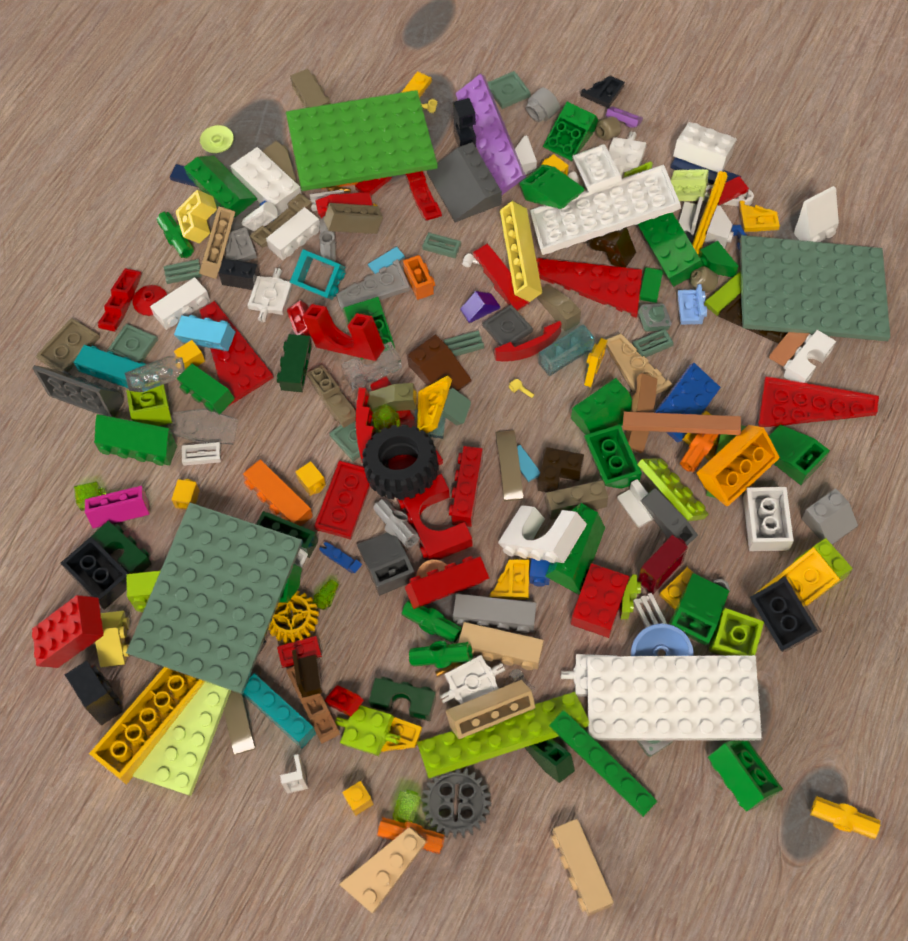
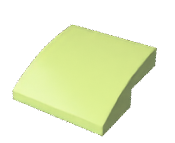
[671,170,709,201]

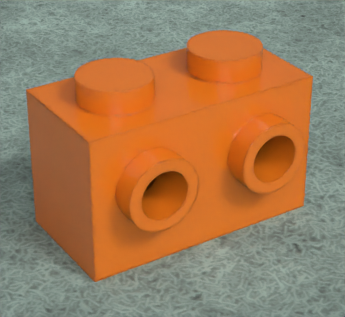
[403,255,435,300]

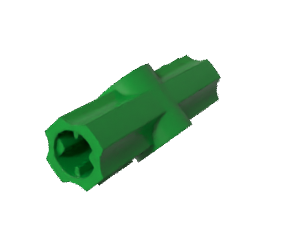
[156,211,194,258]
[401,600,462,644]
[409,641,473,668]

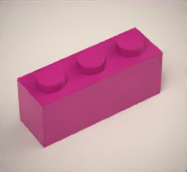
[85,486,150,528]

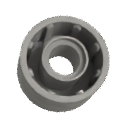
[526,87,560,122]

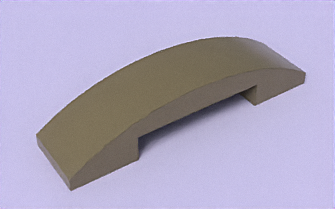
[250,193,312,247]
[495,430,523,501]
[224,691,255,755]

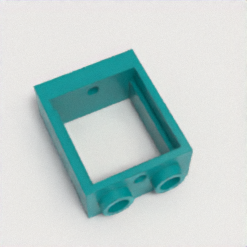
[289,249,346,300]

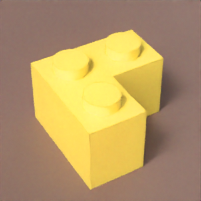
[176,190,217,244]
[95,611,130,667]

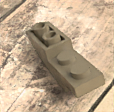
[306,365,356,428]

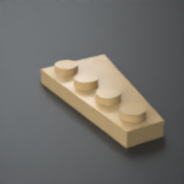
[606,334,672,394]
[339,827,428,913]

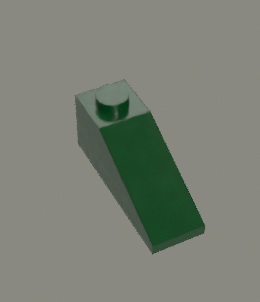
[524,739,575,783]

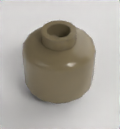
[596,116,621,141]
[691,266,718,293]

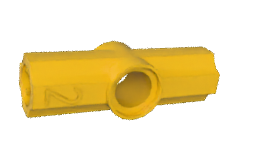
[810,796,881,839]

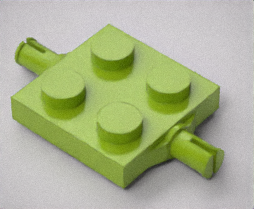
[335,705,401,757]

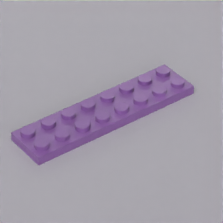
[455,74,526,195]

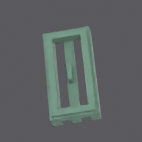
[422,232,461,259]
[163,260,202,284]
[632,329,674,358]
[444,330,484,357]

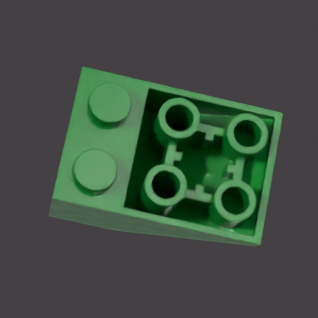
[543,101,599,162]
[520,164,585,209]
[343,297,396,360]
[769,425,830,485]
[669,573,730,646]

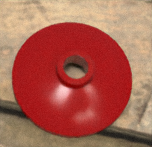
[132,285,167,316]

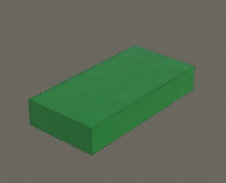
[639,267,663,303]

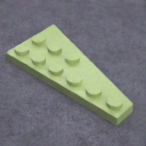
[132,682,231,796]

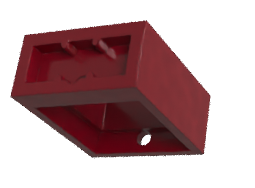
[638,534,688,594]

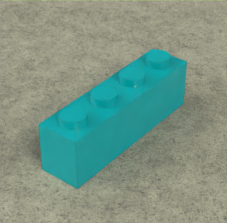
[74,345,153,389]
[243,673,316,749]

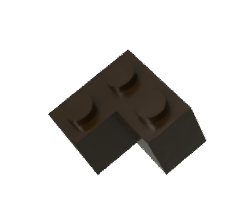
[588,227,636,268]
[538,447,584,493]

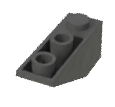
[640,488,698,546]

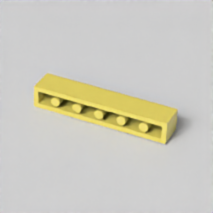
[500,201,542,302]

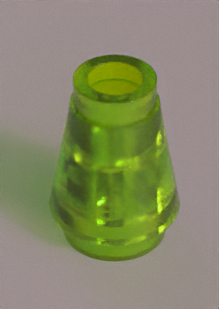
[313,579,339,610]

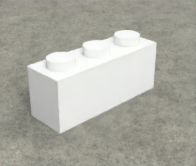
[266,207,320,260]
[150,277,210,330]

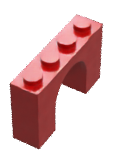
[302,304,385,361]
[397,474,473,560]

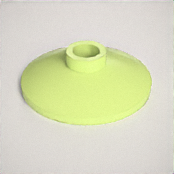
[200,125,234,153]

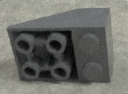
[357,532,415,596]

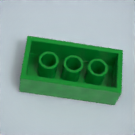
[638,212,704,287]

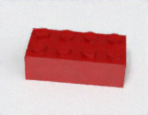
[32,595,104,668]

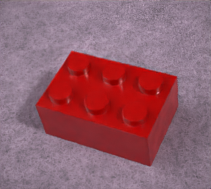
[571,563,630,638]

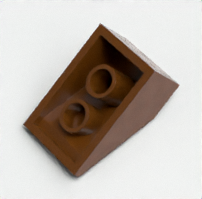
[407,334,472,391]

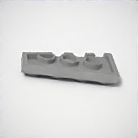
[336,259,410,312]

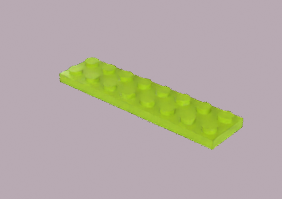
[417,692,589,778]

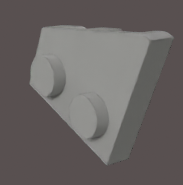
[225,227,257,262]

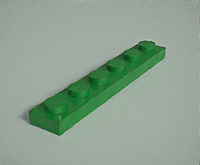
[548,710,657,817]

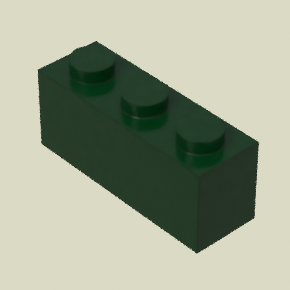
[277,334,312,393]
[256,511,318,558]

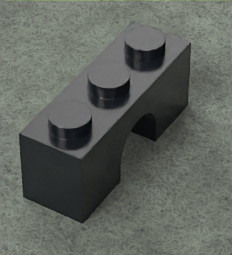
[453,98,476,147]

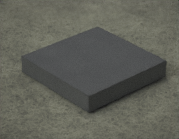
[482,305,533,346]

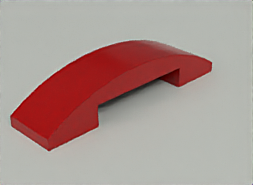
[405,171,442,221]
[494,321,562,362]

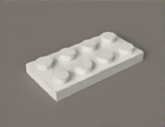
[573,144,622,193]

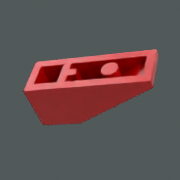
[315,192,373,218]

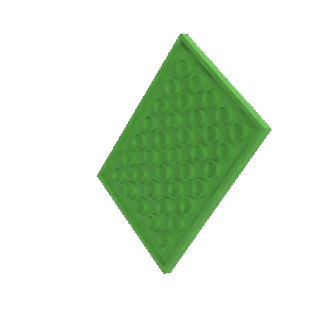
[286,90,437,191]

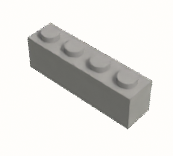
[453,594,536,634]

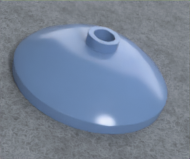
[631,623,694,656]

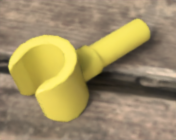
[421,99,437,113]
[509,379,535,398]

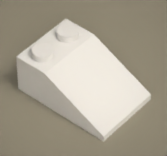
[794,186,839,242]

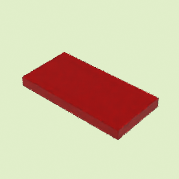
[314,460,370,540]

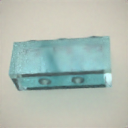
[538,324,595,376]

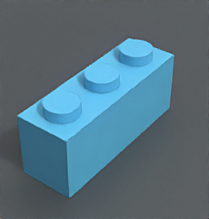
[174,315,235,351]

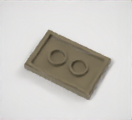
[36,318,100,372]

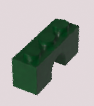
[91,521,151,574]
[369,677,436,721]

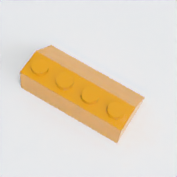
[697,425,780,506]

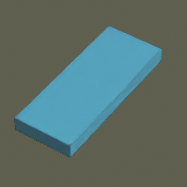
[368,247,405,274]
[517,445,540,482]

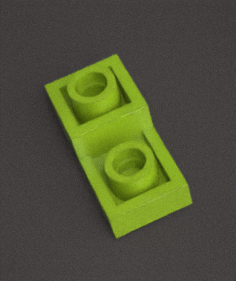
[620,575,641,619]

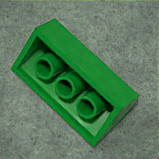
[184,156,257,218]
[94,414,177,466]
[545,503,605,595]

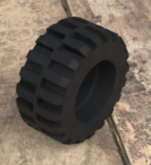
[362,424,439,500]

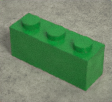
[177,364,235,415]

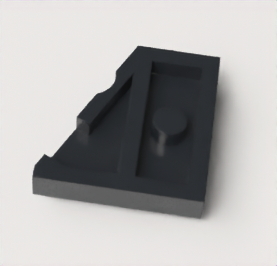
[581,75,625,108]

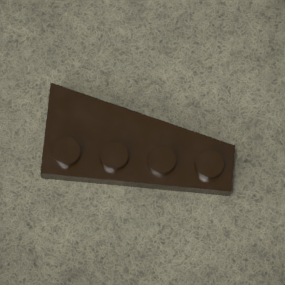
[719,293,788,344]

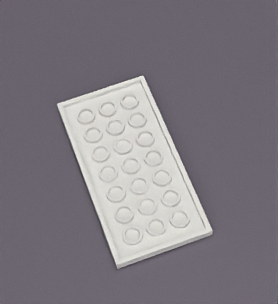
[530,165,681,255]
[587,656,762,740]

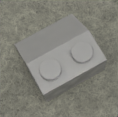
[802,488,858,545]

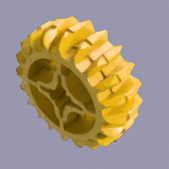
[268,590,319,644]

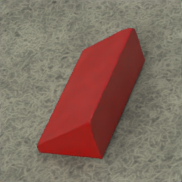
[287,300,310,336]

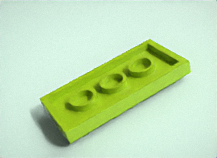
[637,458,709,521]

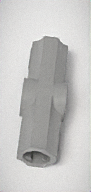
[319,216,337,268]
[373,499,420,548]

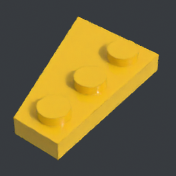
[417,375,452,433]

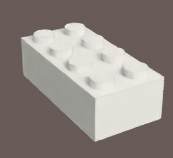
[230,147,301,217]

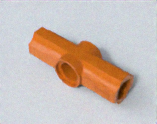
[680,433,719,472]
[377,817,445,854]

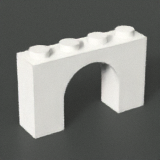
[498,505,587,563]

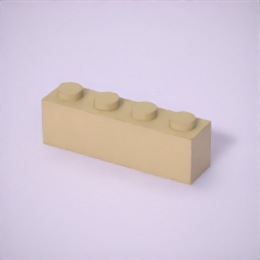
[199,206,235,279]
[459,622,544,670]
[446,680,535,739]
[551,819,614,916]

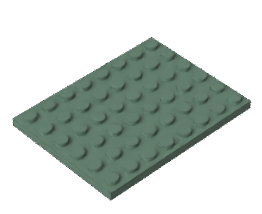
[740,235,891,341]
[126,503,303,695]

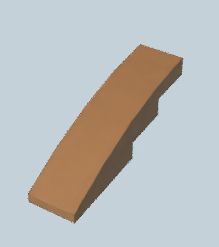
[626,373,657,453]
[286,666,340,744]

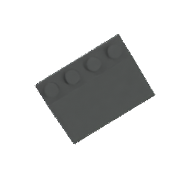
[427,142,502,222]
[33,365,124,418]

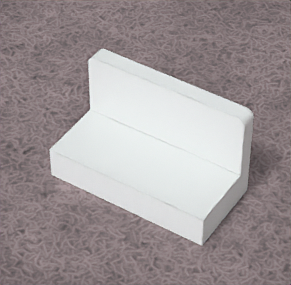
[679,197,703,236]
[617,479,654,528]
[280,754,308,794]

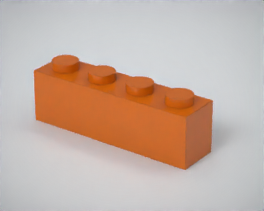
[243,459,313,526]

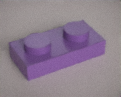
[606,106,643,128]

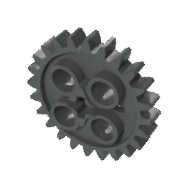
[422,768,491,839]

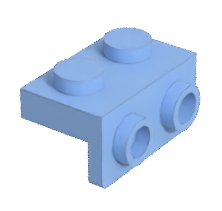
[677,284,707,325]

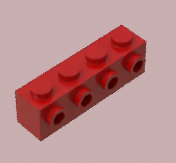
[449,446,483,527]
[405,556,490,609]

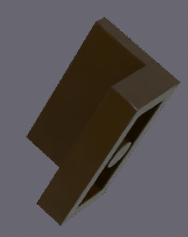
[292,650,323,698]

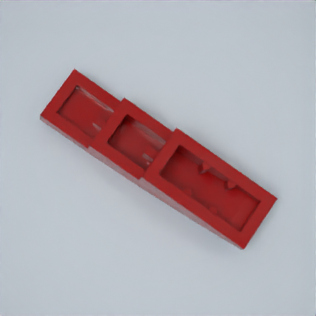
[473,243,530,311]
[98,268,142,332]
[356,387,377,463]

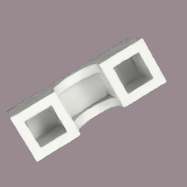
[783,330,836,383]

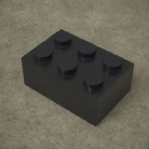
[60,537,128,610]
[750,576,822,652]
[64,660,123,726]

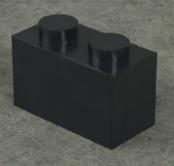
[218,259,261,290]

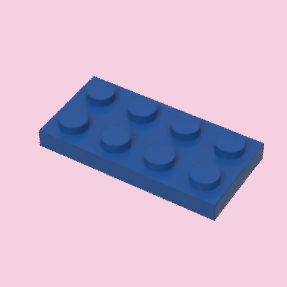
[654,363,721,443]

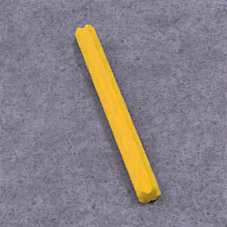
[692,171,728,256]

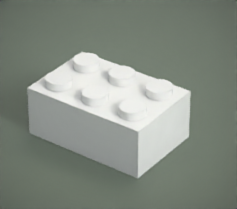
[673,122,737,172]
[743,487,793,551]

